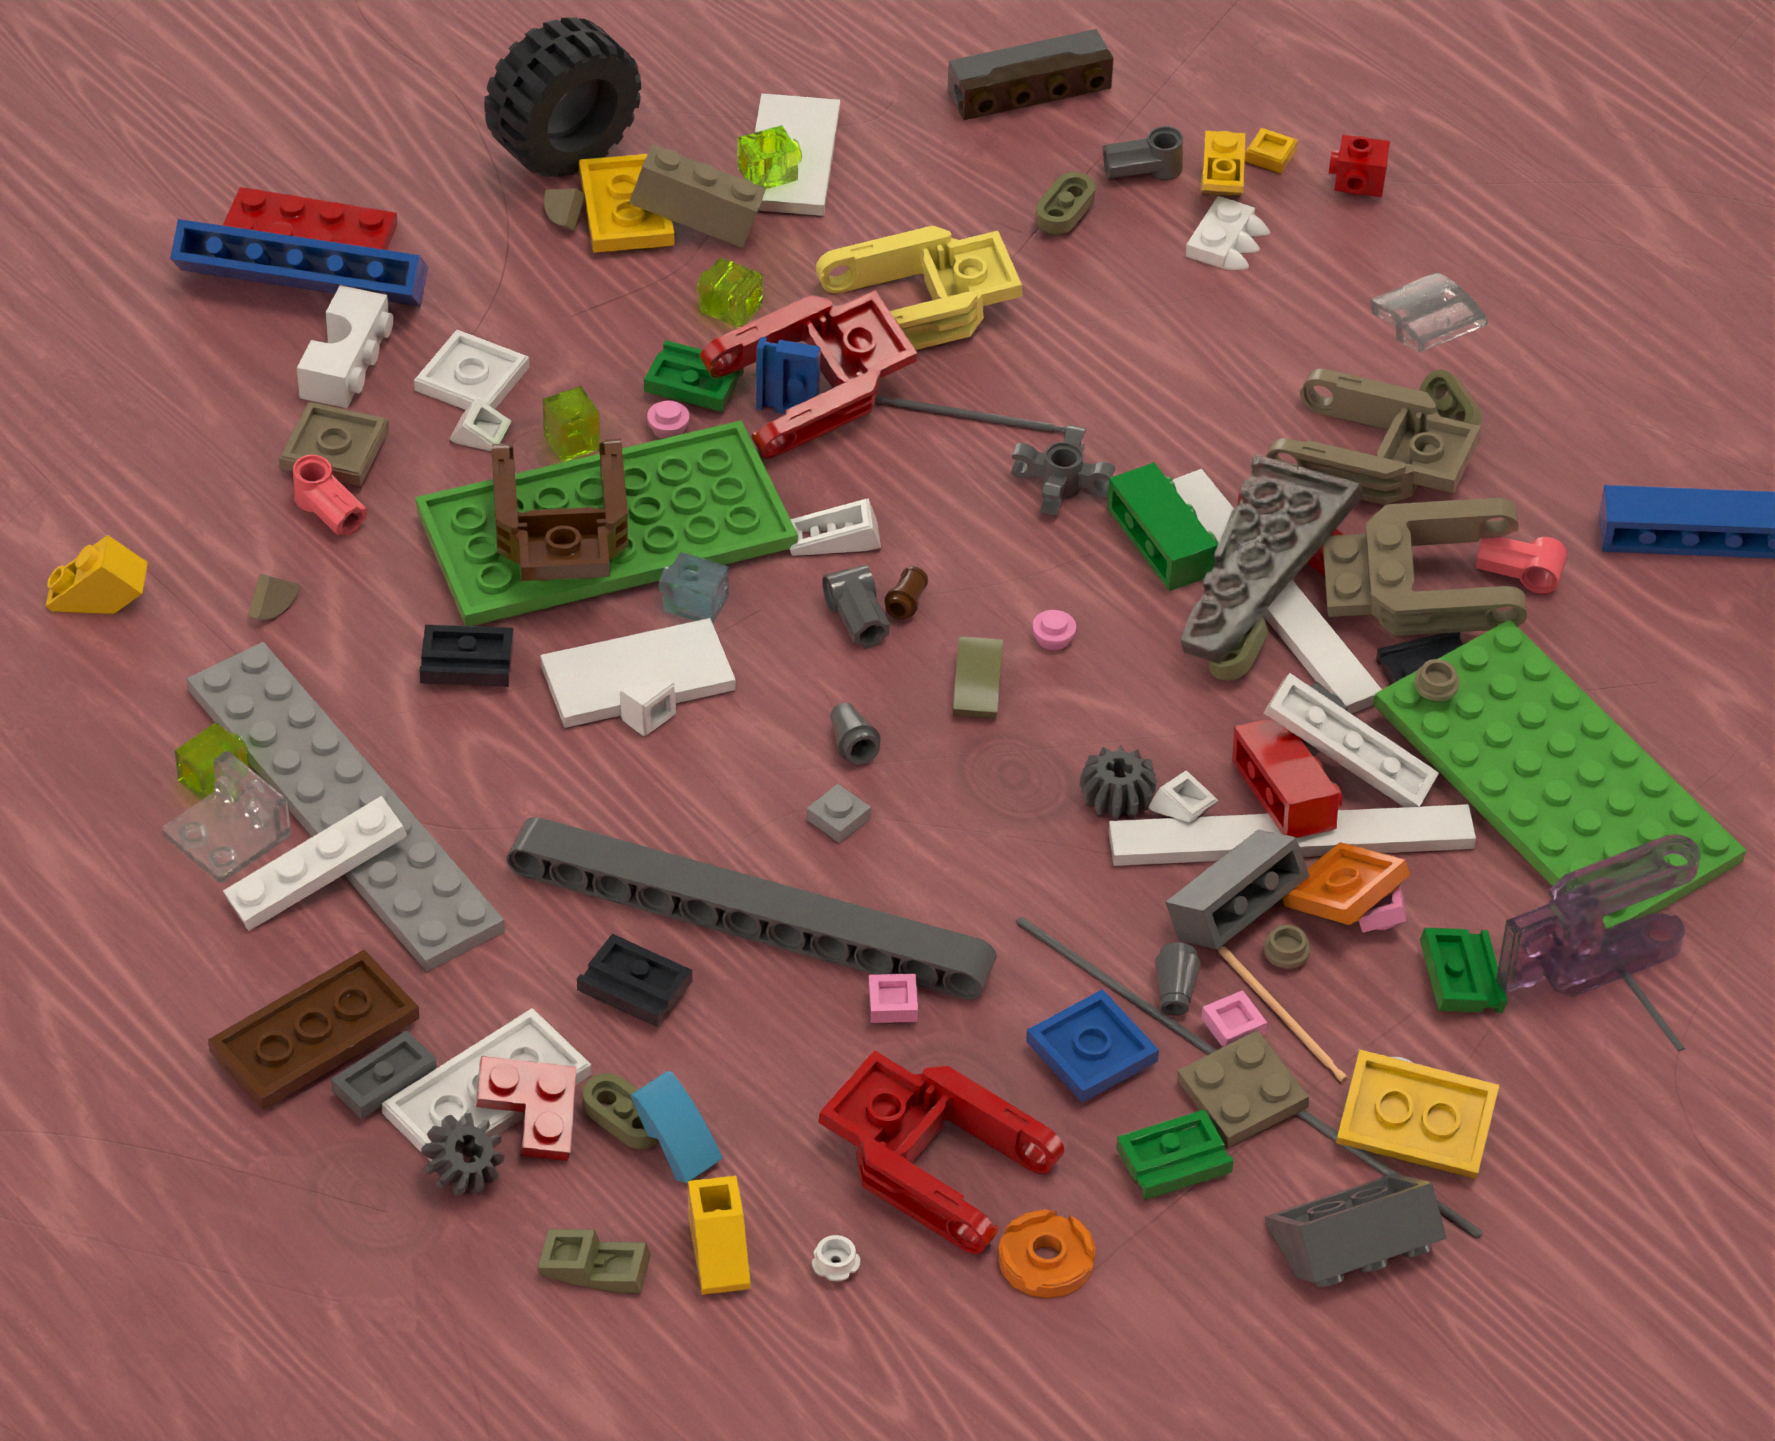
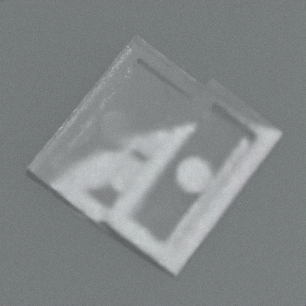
[1370,272,1488,352]

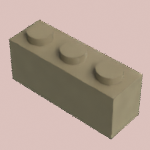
[629,144,766,248]

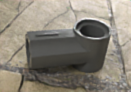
[1102,126,1183,180]
[822,565,890,649]

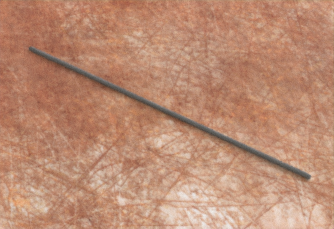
[1016,917,1482,1238]

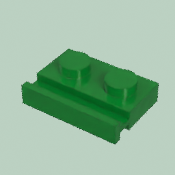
[644,340,744,412]
[1419,927,1508,1013]
[1116,1109,1234,1200]

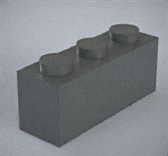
[1165,829,1309,950]

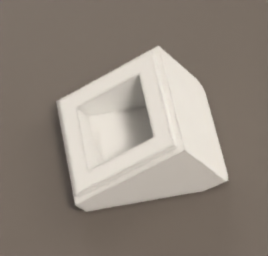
[449,398,511,452]
[620,679,676,736]
[1148,771,1218,822]

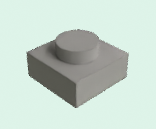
[807,784,871,843]

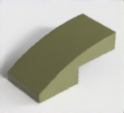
[953,636,1003,719]
[538,1229,651,1294]

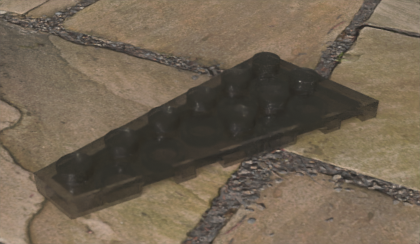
[1180,454,1364,664]

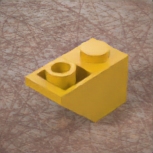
[1201,131,1246,196]
[45,535,148,614]
[688,1175,751,1295]

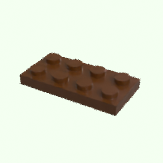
[208,950,420,1110]

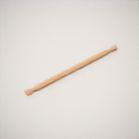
[1218,946,1348,1084]

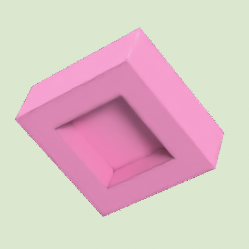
[1359,884,1407,933]
[868,974,918,1023]
[1201,990,1267,1047]

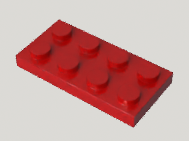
[222,187,397,250]

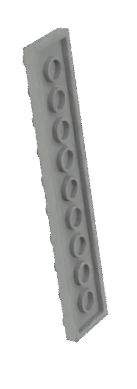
[187,642,505,972]

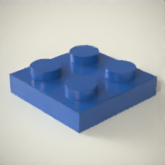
[1026,989,1159,1103]

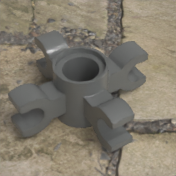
[1011,425,1116,516]

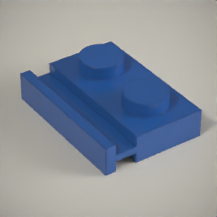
[756,337,821,414]

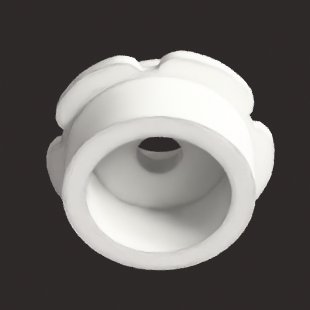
[812,1235,860,1282]

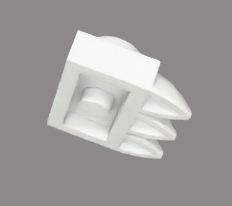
[1185,196,1270,270]

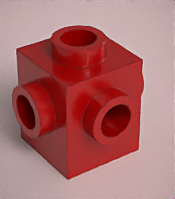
[1328,134,1390,197]

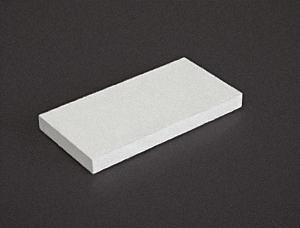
[747,93,840,216]
[540,618,736,728]
[381,1008,592,1162]

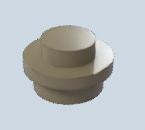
[1414,659,1460,702]
[1264,925,1310,969]

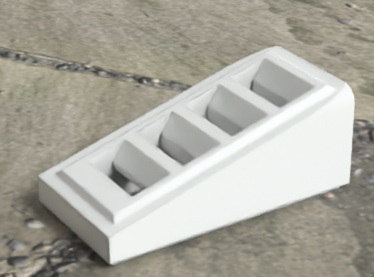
[790,498,881,556]

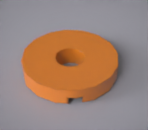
[998,1209,1096,1298]

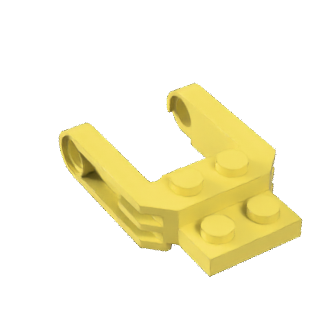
[816,226,1023,350]

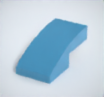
[630,1071,723,1183]

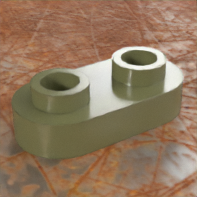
[1035,172,1096,235]
[1419,369,1482,426]
[1206,608,1268,681]
[582,1073,659,1149]

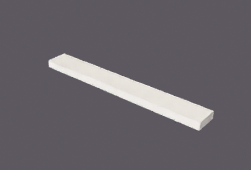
[1173,469,1382,714]
[1108,804,1476,866]

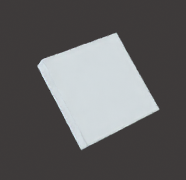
[414,330,530,410]

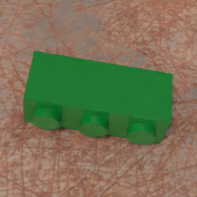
[1107,462,1219,591]

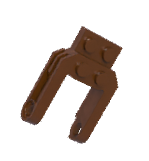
[492,438,628,581]

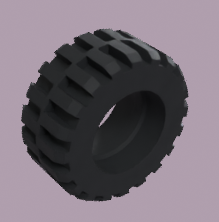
[484,17,642,177]

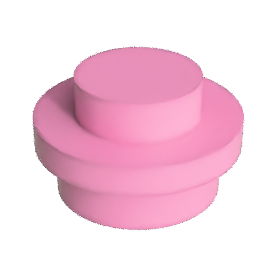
[647,401,689,439]
[1032,610,1076,650]

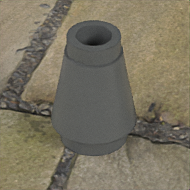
[830,703,881,765]
[1155,942,1201,1016]

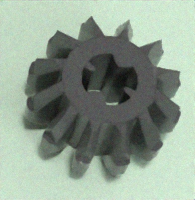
[1079,745,1157,821]
[420,1113,505,1196]

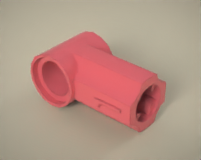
[293,455,367,537]
[1476,537,1568,595]

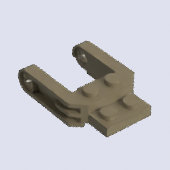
[1264,369,1481,505]
[1323,498,1527,636]

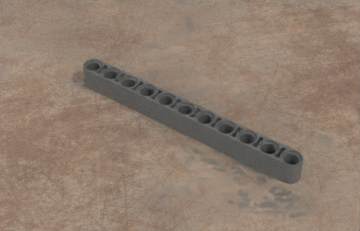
[506,817,997,1000]

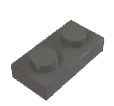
[331,1030,437,1119]

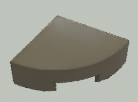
[544,188,585,231]
[248,574,301,620]

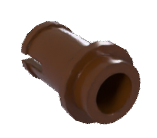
[884,566,928,620]

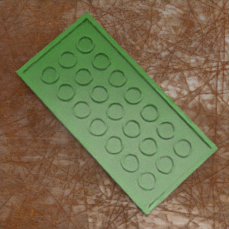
[415,420,798,626]
[1373,619,1746,942]

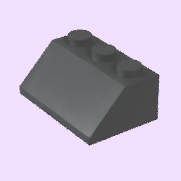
[1264,1173,1447,1287]

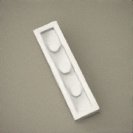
[1264,673,1439,807]
[223,796,407,931]

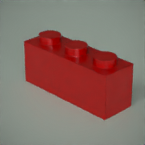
[1232,718,1343,838]

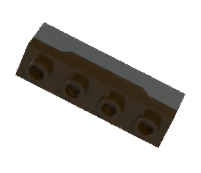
[947,29,1114,120]

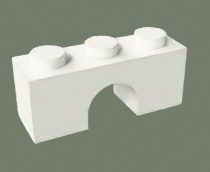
[297,285,393,408]

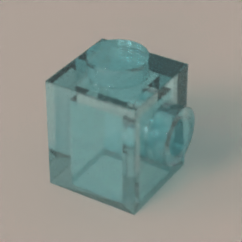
[659,552,729,624]

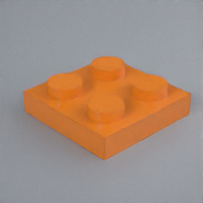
[1282,842,1410,925]

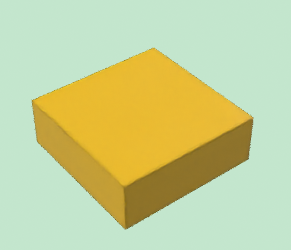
[1245,128,1298,174]

